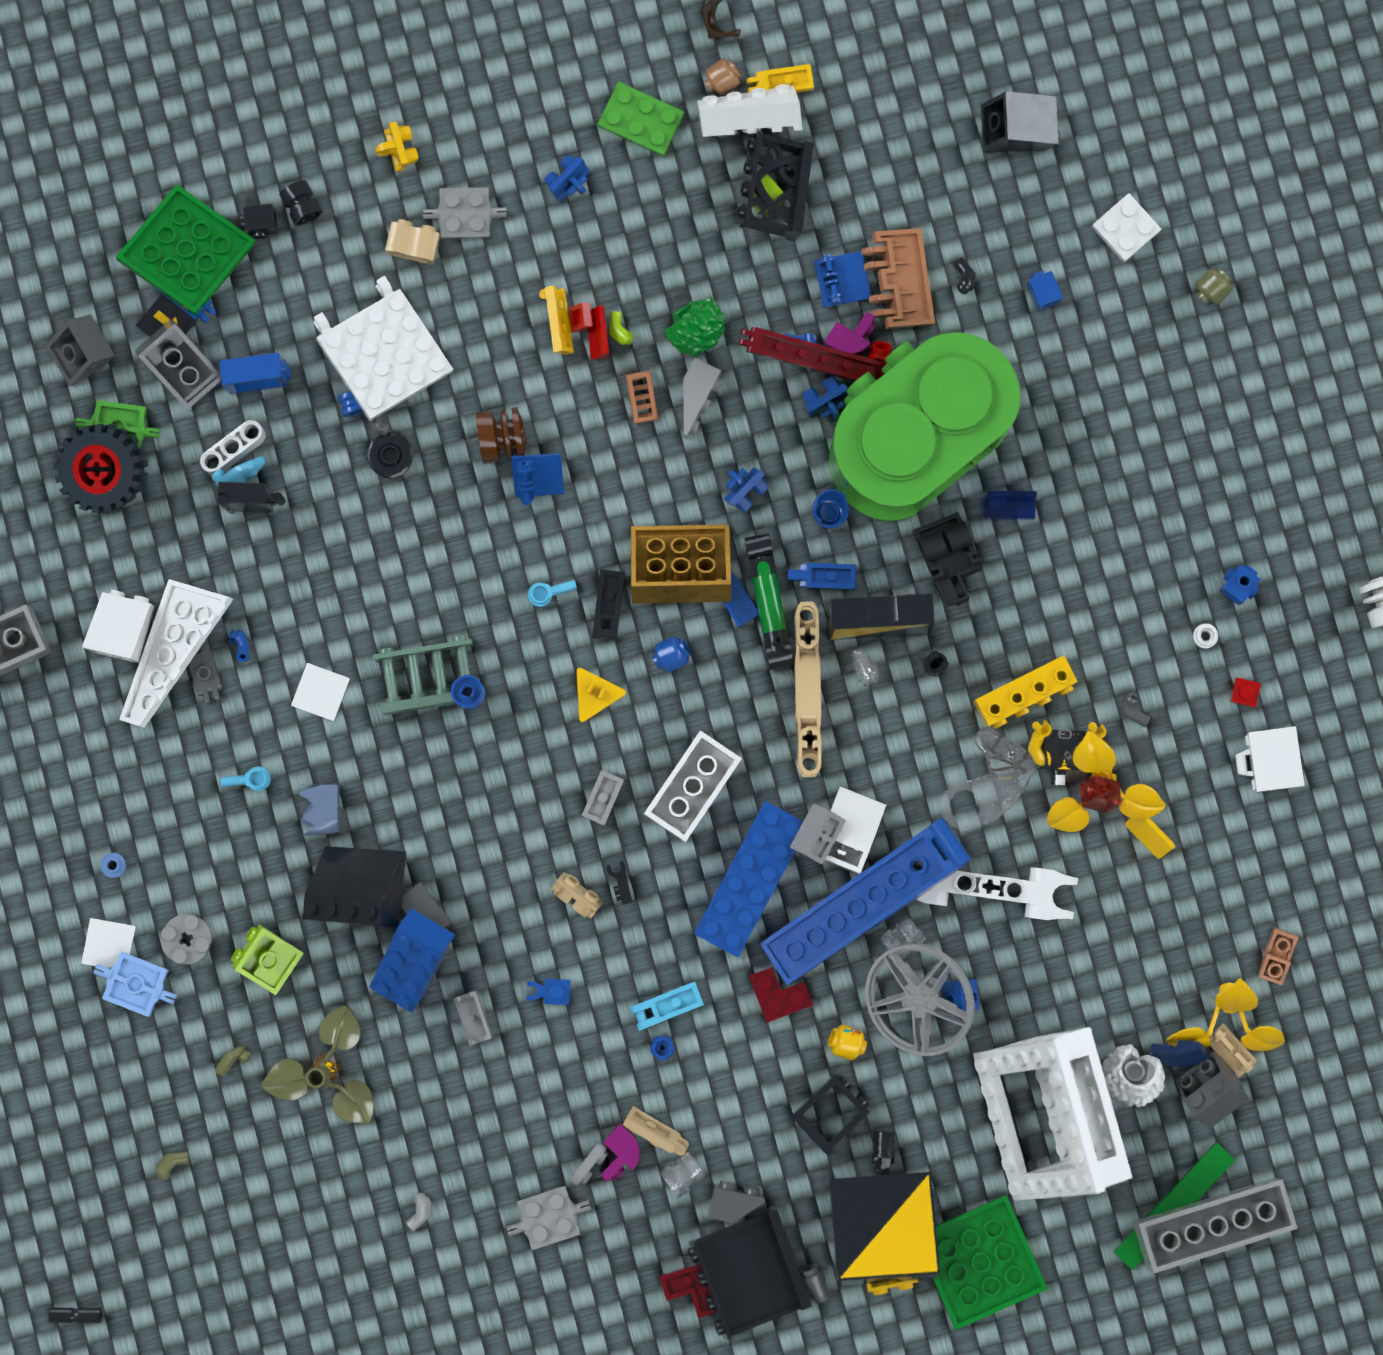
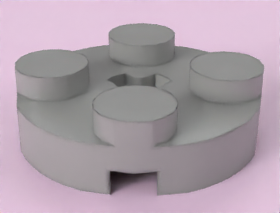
[161,914,213,964]

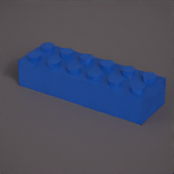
[694,801,803,958]

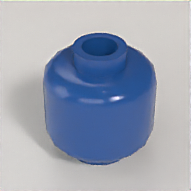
[652,636,691,673]

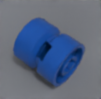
[451,675,486,710]

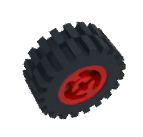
[53,424,148,513]

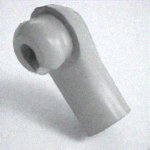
[406,1193,431,1232]

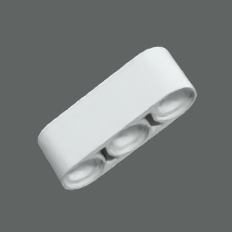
[200,420,265,475]

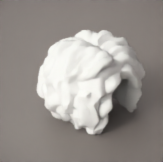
[1101,1044,1165,1107]

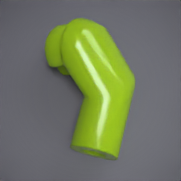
[609,311,634,345]

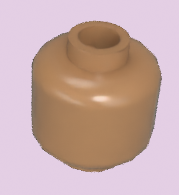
[704,59,742,96]

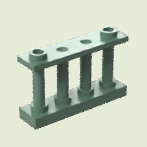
[373,636,474,716]

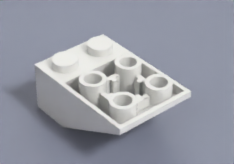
[825,786,886,874]

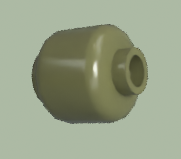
[1196,268,1233,304]

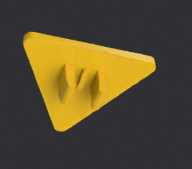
[577,668,626,722]

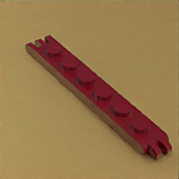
[738,327,887,381]

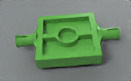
[75,400,161,448]

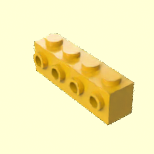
[973,655,1078,729]

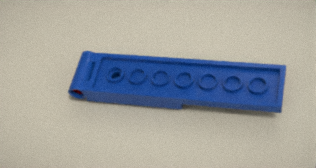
[760,818,972,985]

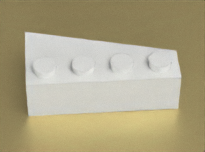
[697,84,803,137]

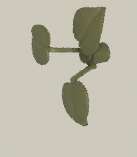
[261,1006,374,1124]

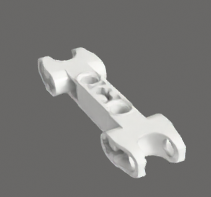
[916,861,1078,920]

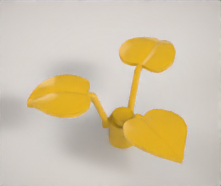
[1047,731,1166,832]
[1166,978,1285,1051]

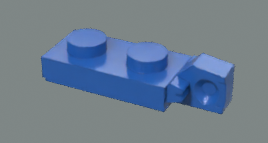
[787,563,856,590]

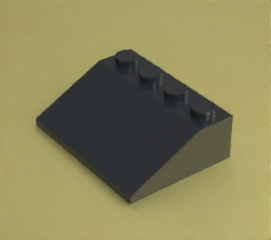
[302,846,406,927]

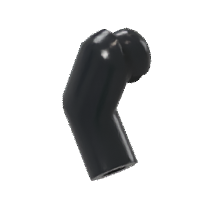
[953,257,976,294]

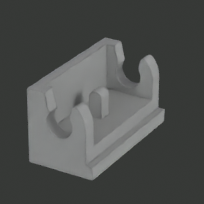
[790,803,846,865]
[454,990,494,1046]

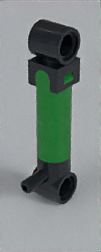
[744,533,794,670]

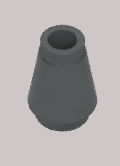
[800,1263,830,1303]

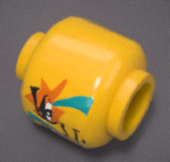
[828,1024,867,1061]

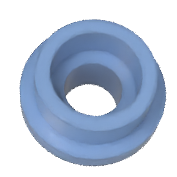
[101,853,126,878]

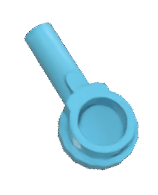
[528,580,577,607]
[220,766,271,791]

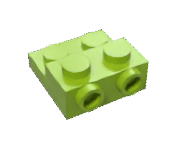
[231,924,304,995]

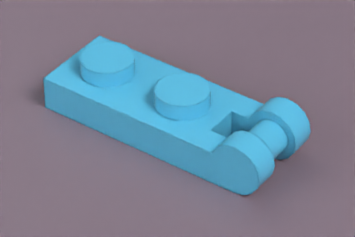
[630,981,704,1031]

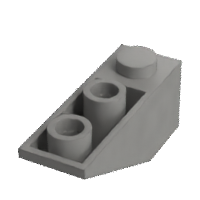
[683,357,723,440]

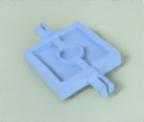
[93,952,177,1017]

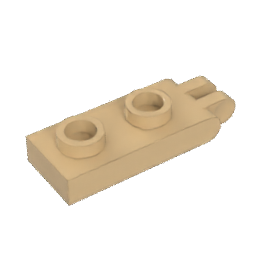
[623,1106,689,1156]

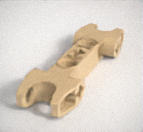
[794,602,821,777]

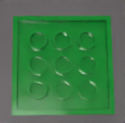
[116,184,256,316]
[933,1194,1048,1330]

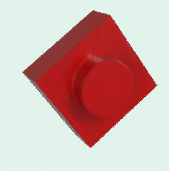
[568,302,593,333]
[1230,677,1261,708]

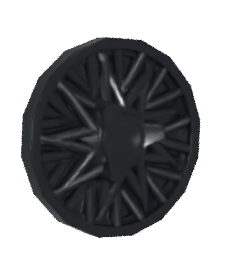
[367,433,413,479]

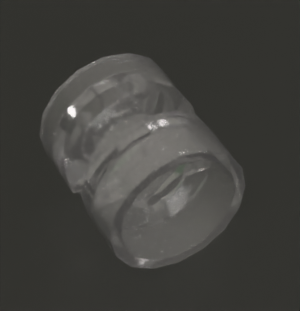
[879,915,926,960]
[660,1151,707,1199]

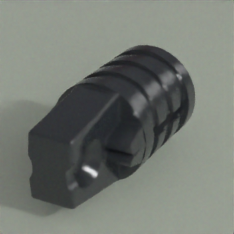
[872,1131,896,1176]

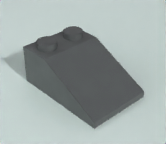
[135,318,221,410]

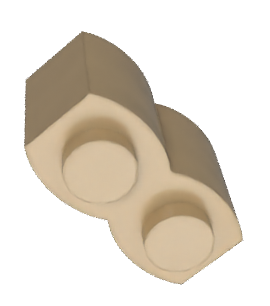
[385,219,440,265]

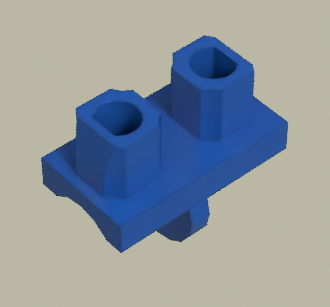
[544,155,590,203]
[803,376,848,420]
[723,467,769,512]

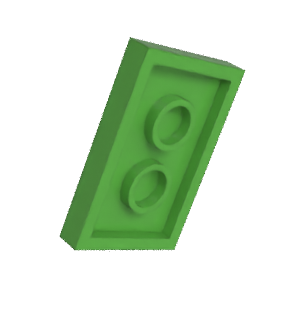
[598,81,684,158]

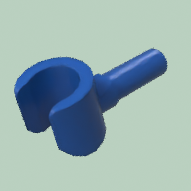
[784,333,818,344]

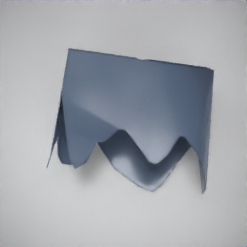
[298,784,340,836]

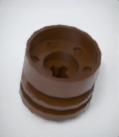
[476,407,527,464]

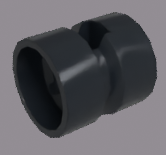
[279,180,323,226]

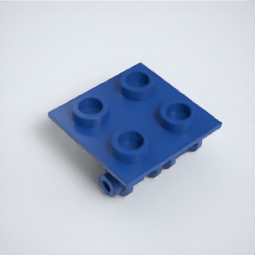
[814,251,871,308]
[511,453,564,505]

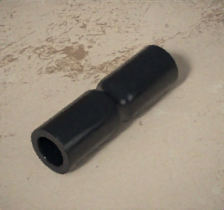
[49,1307,102,1324]

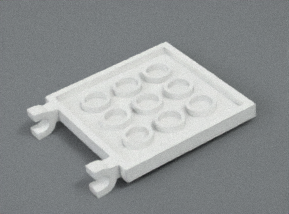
[313,276,453,421]

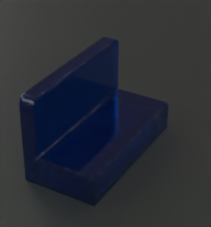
[985,491,1037,520]

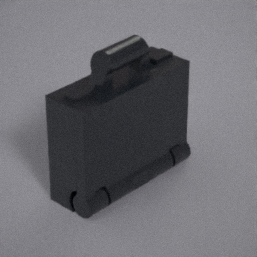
[217,482,286,514]

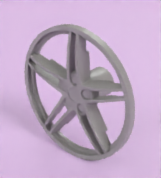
[865,943,974,1056]

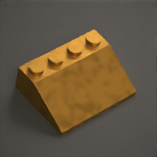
[631,524,731,604]

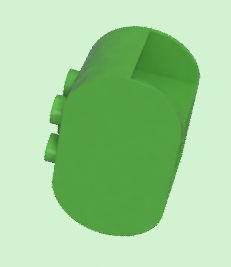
[829,332,1020,521]

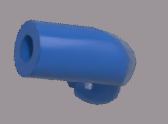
[229,630,250,662]

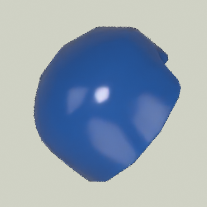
[812,489,850,529]

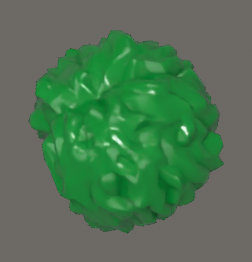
[664,297,725,358]

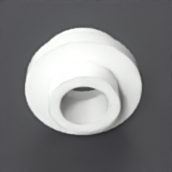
[1193,624,1218,649]

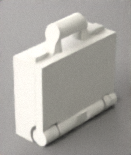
[1235,726,1305,793]

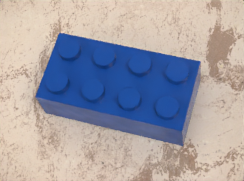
[369,908,455,1013]

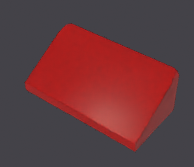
[587,305,610,360]

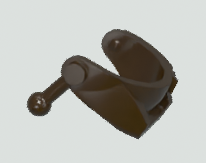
[700,0,741,39]

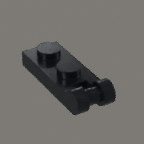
[592,569,625,641]

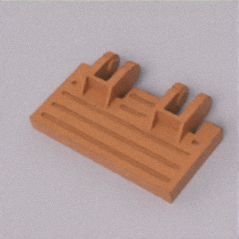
[862,228,935,329]

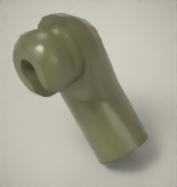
[215,1046,251,1076]
[155,1152,190,1180]

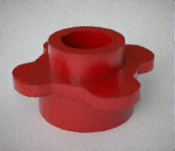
[868,341,893,362]

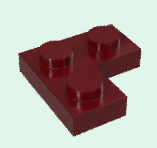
[749,967,813,1023]
[659,1264,714,1318]

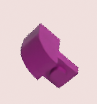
[823,312,876,356]
[601,1123,640,1182]

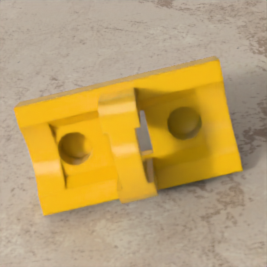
[375,122,418,172]

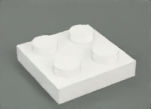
[1092,194,1162,263]

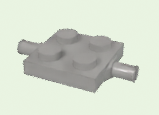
[423,187,507,239]
[506,1186,591,1250]

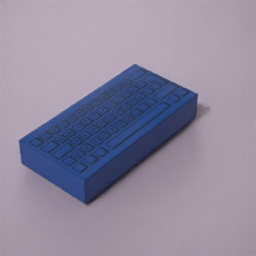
[722,572,759,628]

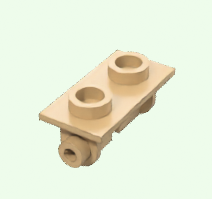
[551,872,603,919]
[1209,1023,1257,1078]

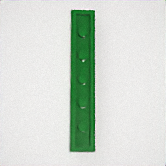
[1113,1142,1235,1270]

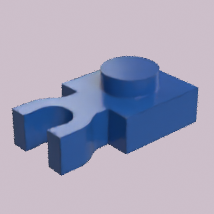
[527,979,570,1005]

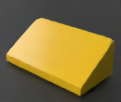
[1125,818,1175,859]

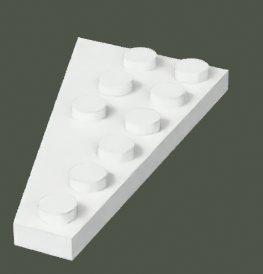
[119,579,233,728]

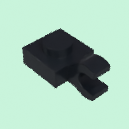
[607,861,633,905]

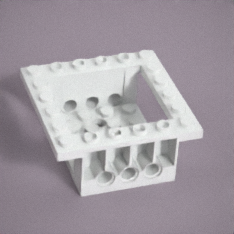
[973,1027,1132,1201]

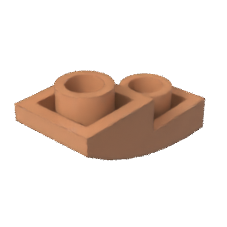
[1258,927,1299,985]

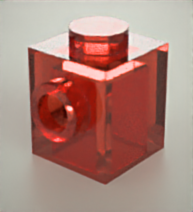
[1080,775,1121,813]

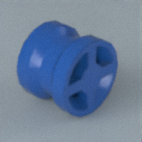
[337,391,363,417]

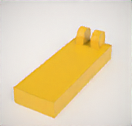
[539,285,574,355]

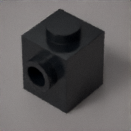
[240,203,278,239]

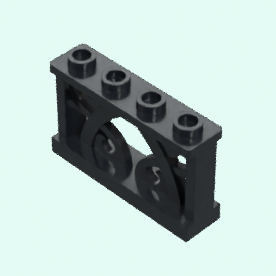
[737,130,814,242]

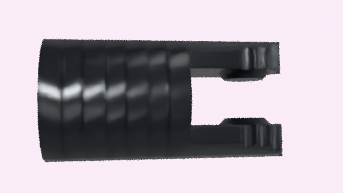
[923,651,949,677]

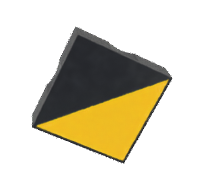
[826,593,935,640]
[829,1172,940,1286]

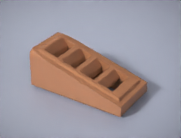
[625,370,658,424]

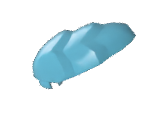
[212,456,266,486]

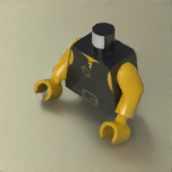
[1028,720,1107,785]

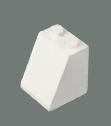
[83,590,155,663]

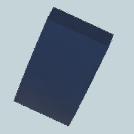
[1149,1040,1209,1067]

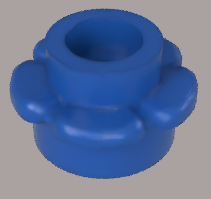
[650,1036,675,1060]

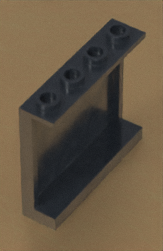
[688,1209,812,1340]

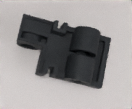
[913,512,983,608]

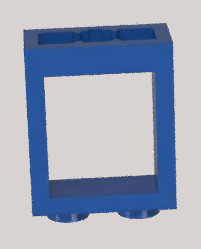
[219,353,291,394]

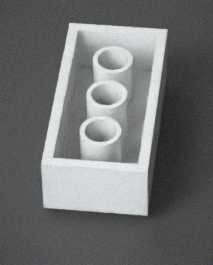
[644,731,742,843]

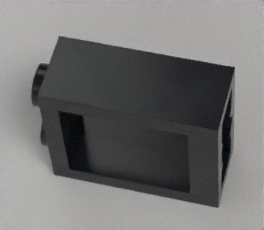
[791,1075,870,1154]

